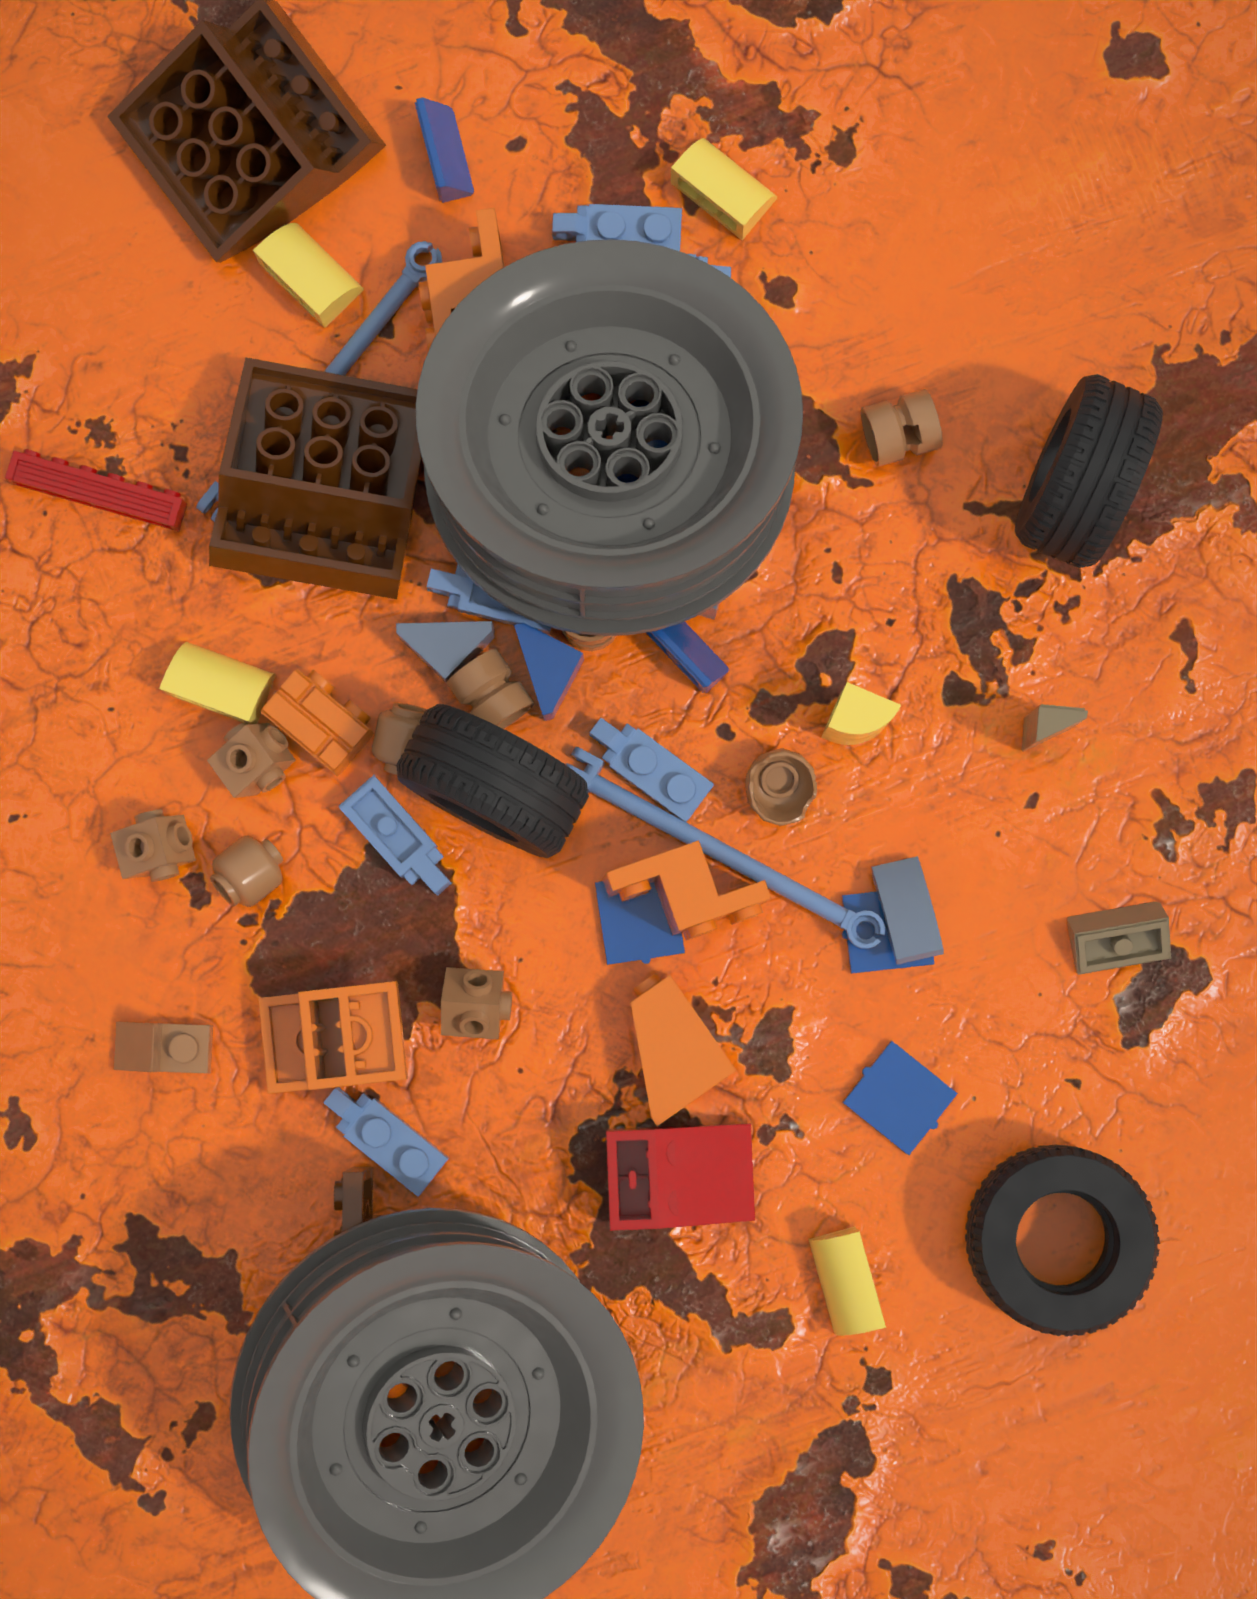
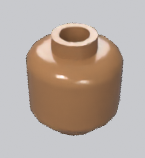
[372,703,427,775]
[210,836,283,907]

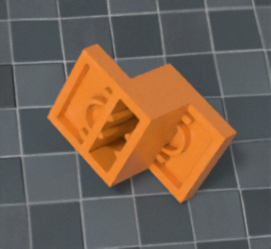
[419,208,504,352]
[603,840,771,941]
[258,981,408,1094]

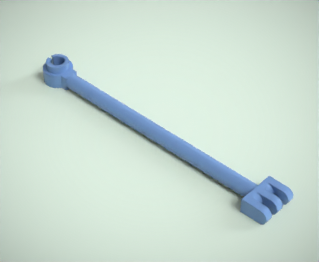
[196,241,442,522]
[565,746,885,949]

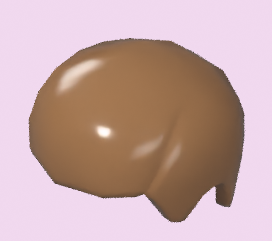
[745,748,817,826]

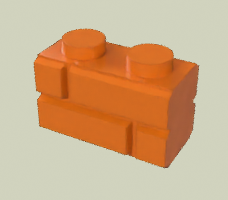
[261,668,374,777]

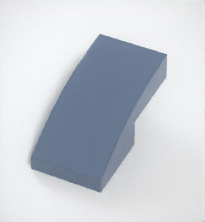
[872,856,944,965]

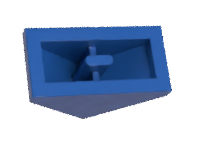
[514,623,584,721]

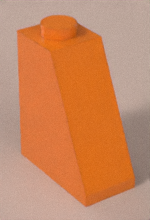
[630,973,737,1126]

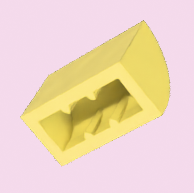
[671,138,777,240]
[253,223,364,328]
[159,642,276,724]
[821,682,901,745]
[808,1226,886,1336]

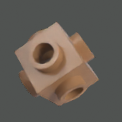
[207,722,296,798]
[110,809,196,882]
[441,967,512,1039]

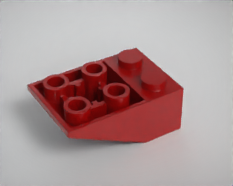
[606,1123,755,1231]

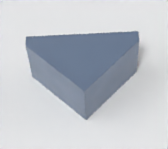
[396,621,495,682]

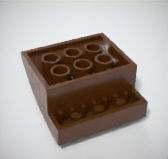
[107,0,386,263]
[209,357,422,599]

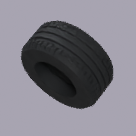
[1015,374,1163,568]
[396,704,589,858]
[965,1144,1160,1337]

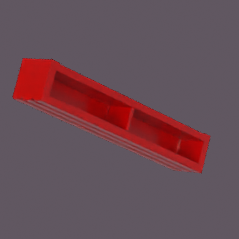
[5,449,187,532]

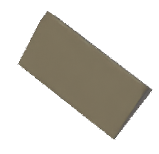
[1022,704,1088,752]
[1067,902,1171,975]

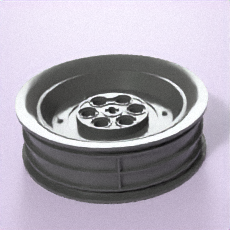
[416,239,803,636]
[229,1208,644,1599]

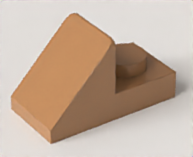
[114,1022,213,1073]

